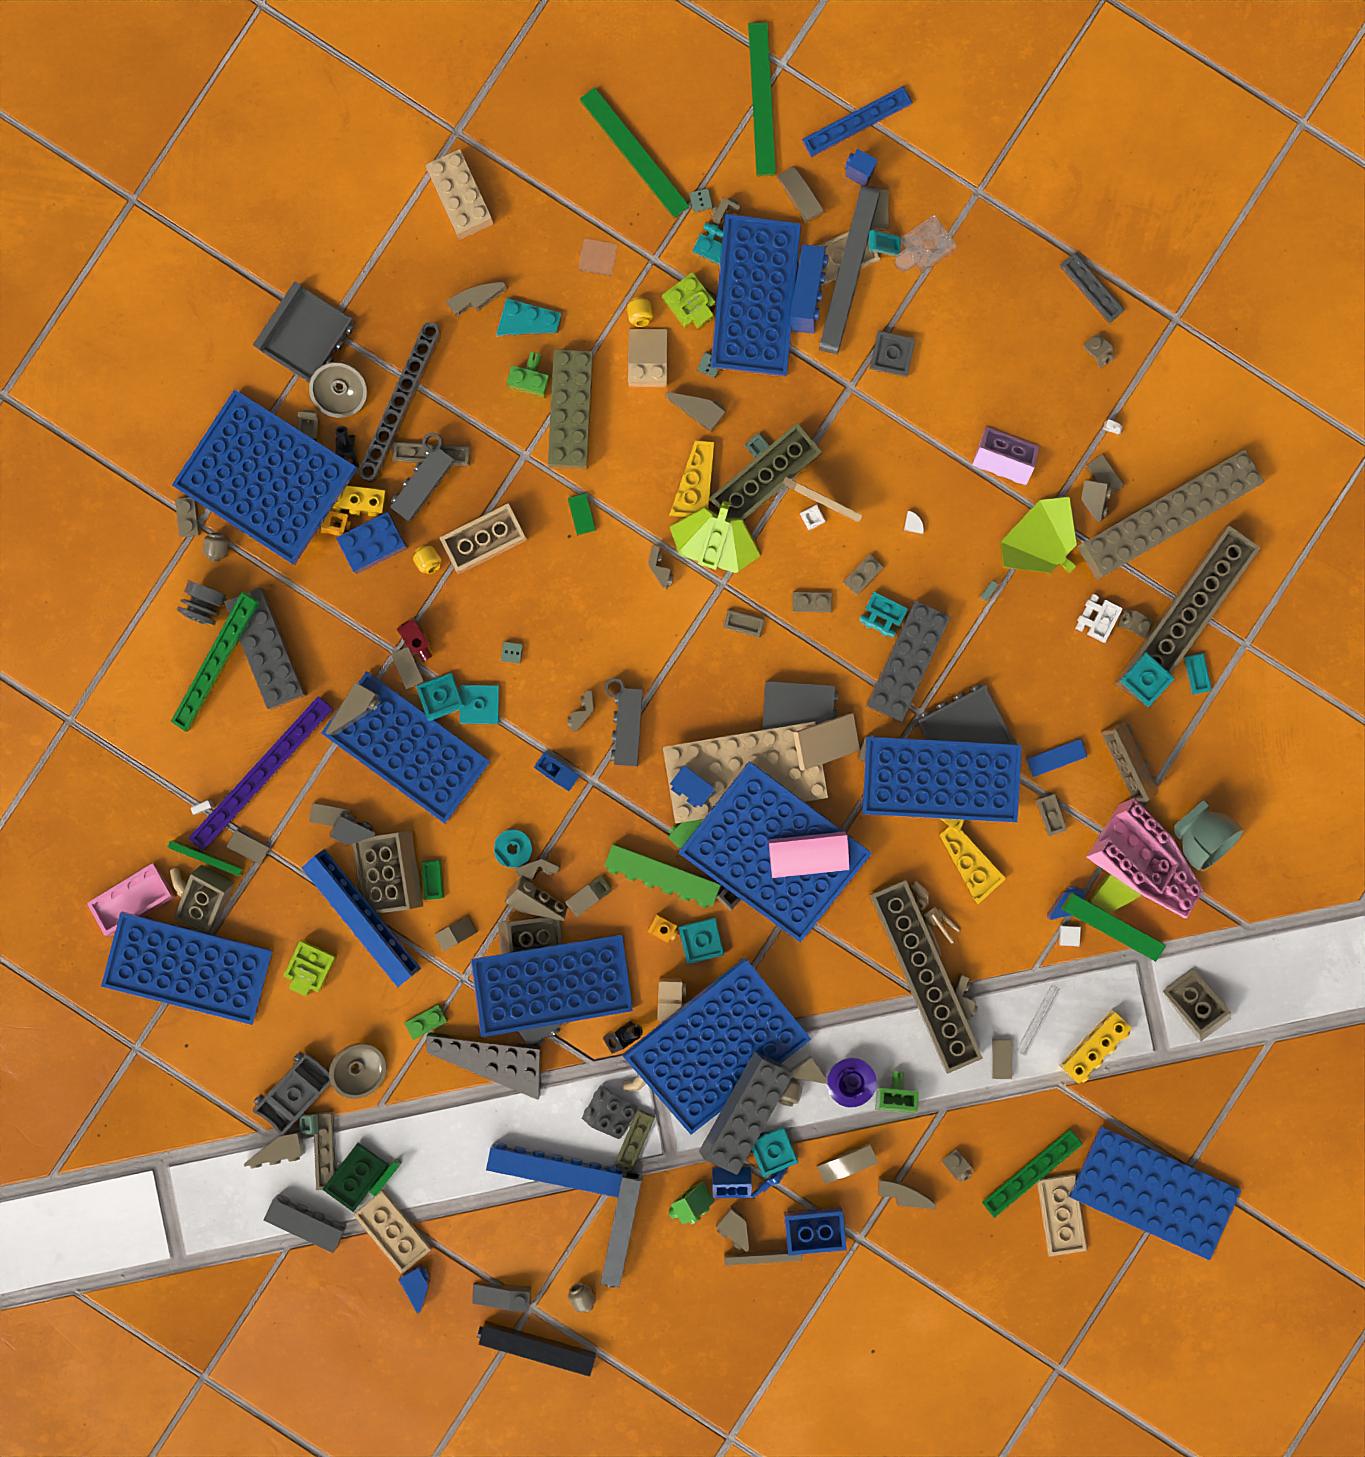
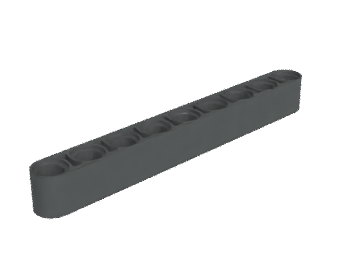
[819,185,881,355]
[359,322,441,482]

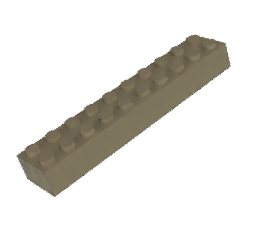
[1077,450,1264,580]
[1113,526,1261,706]
[869,879,983,1074]

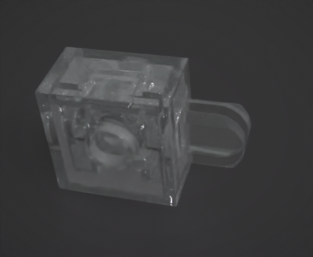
[895,215,956,273]

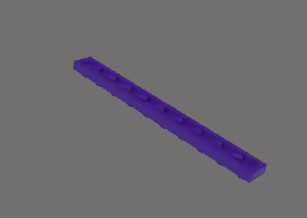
[188,696,333,851]

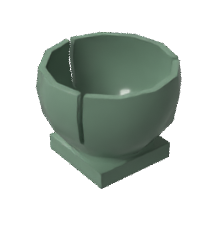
[1174,800,1244,871]

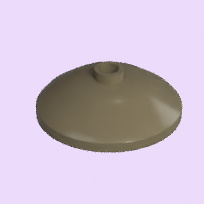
[309,361,367,418]
[329,1043,386,1099]

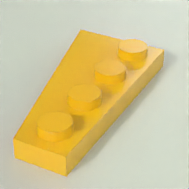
[669,441,714,517]
[939,826,1006,905]

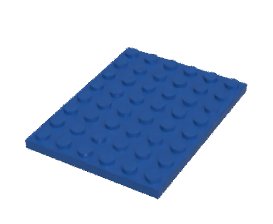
[172,389,358,565]
[678,761,872,942]
[622,957,811,1135]

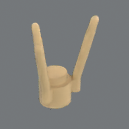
[923,907,960,956]

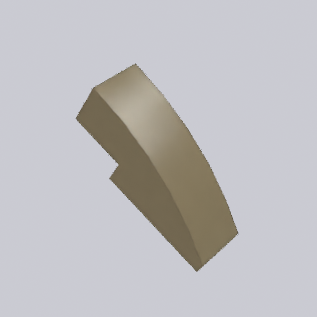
[777,166,823,224]
[446,282,507,317]
[817,1142,879,1184]
[877,1177,936,1209]

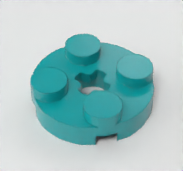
[494,829,533,868]

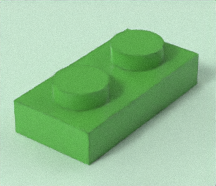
[404,1004,448,1040]

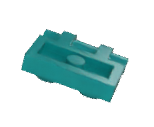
[692,222,723,265]
[859,592,908,638]

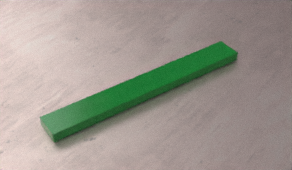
[748,22,776,176]
[579,87,689,219]
[171,591,260,732]

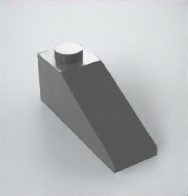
[472,1283,531,1312]

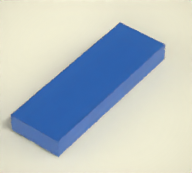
[1026,739,1087,777]

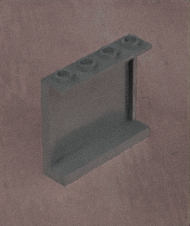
[253,281,355,383]
[762,681,838,763]
[917,684,1018,745]

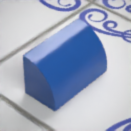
[712,1167,751,1198]

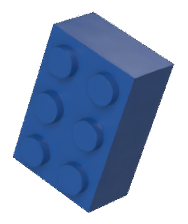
[336,512,408,574]
[784,1207,847,1256]

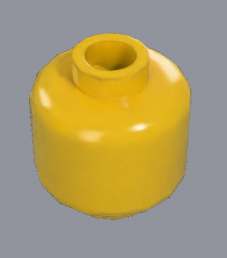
[627,297,653,327]
[413,545,442,574]

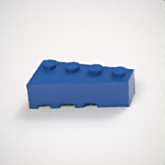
[790,244,829,334]

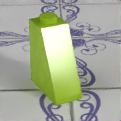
[1088,872,1141,913]

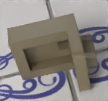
[711,197,740,226]
[1083,333,1115,368]
[298,410,319,441]
[1118,609,1153,638]
[942,1149,974,1182]

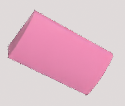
[768,832,849,878]
[87,863,175,937]

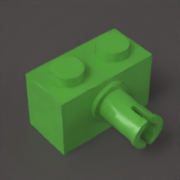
[506,352,550,398]
[875,1071,919,1114]
[669,1182,715,1224]

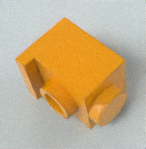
[321,511,351,536]
[648,914,678,943]

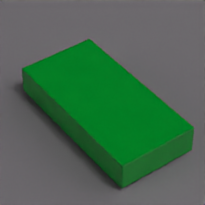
[568,493,596,536]
[421,860,444,900]
[370,1159,401,1196]

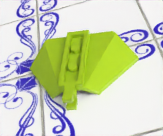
[1000,497,1077,573]
[670,501,761,573]

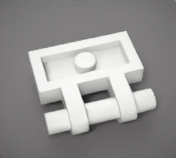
[1075,594,1123,643]

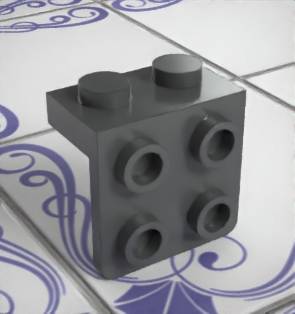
[582,1085,638,1139]

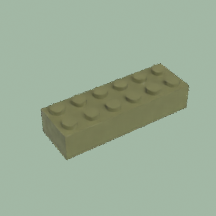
[548,350,593,470]
[709,423,822,521]

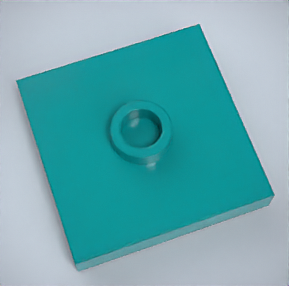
[1119,652,1175,707]
[416,672,465,721]
[460,685,499,724]
[678,917,725,964]
[752,1126,799,1177]

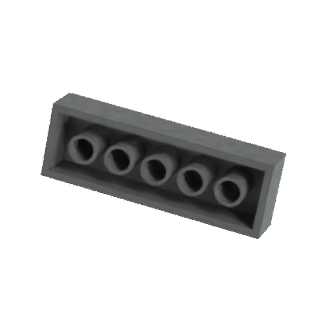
[225,588,307,710]
[865,601,950,722]
[699,1051,794,1175]

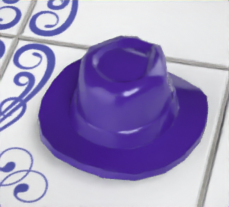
[827,1058,877,1108]

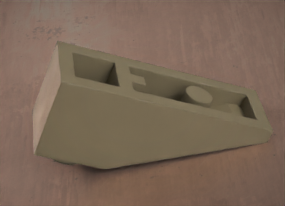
[665,392,725,433]

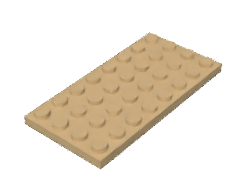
[663,722,828,823]

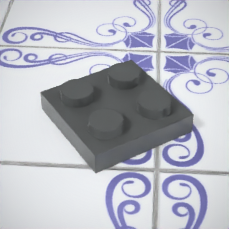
[869,331,915,377]

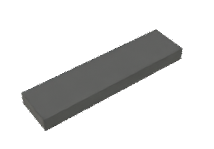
[1060,253,1124,323]

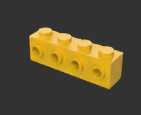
[330,486,388,518]
[1059,1010,1132,1084]

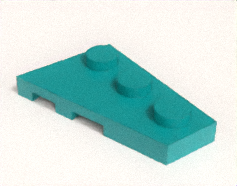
[496,298,562,336]

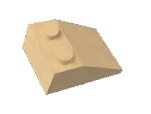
[628,329,667,387]

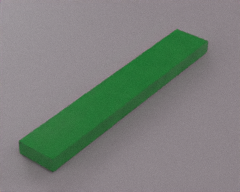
[1061,892,1166,962]
[982,1129,1083,1218]

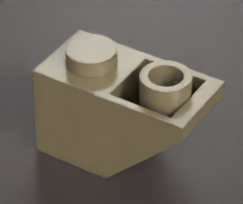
[1081,479,1112,522]
[716,1206,749,1252]

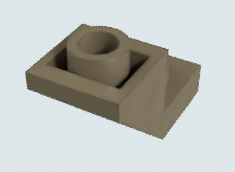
[648,545,674,590]
[568,691,594,732]
[515,858,560,881]
[565,876,612,918]
[953,974,977,1020]

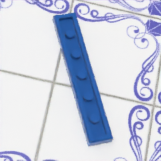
[802,86,912,157]

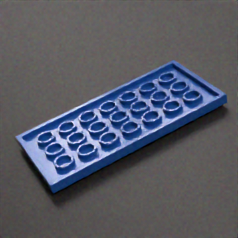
[710,214,801,377]
[321,671,491,824]
[862,737,1022,823]
[101,911,273,1025]
[470,934,633,1037]
[1069,1126,1241,1260]

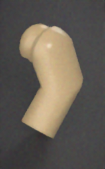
[170,868,187,897]
[910,881,929,910]
[623,1074,646,1091]

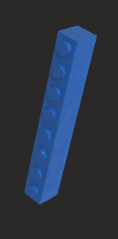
[301,849,421,987]
[486,1143,639,1201]

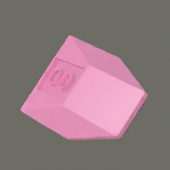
[1086,798,1203,918]

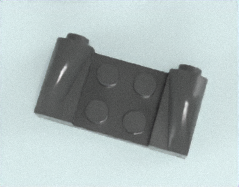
[253,1050,331,1136]

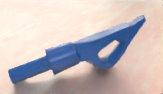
[751,1168,788,1199]

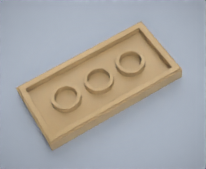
[797,232,880,287]
[783,477,862,522]
[793,713,860,770]
[1037,1173,1087,1257]
[353,1189,432,1274]

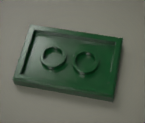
[322,1142,389,1212]

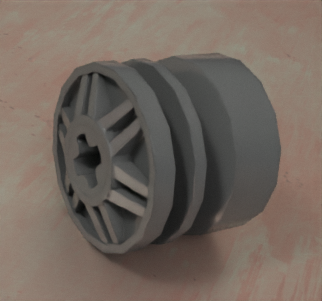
[176,580,227,625]

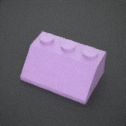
[972,427,1039,485]

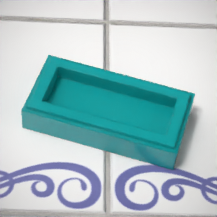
[869,230,901,256]
[1183,653,1212,695]

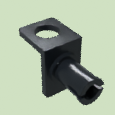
[335,426,359,468]
[603,1021,643,1054]

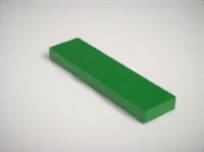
[167,840,245,876]

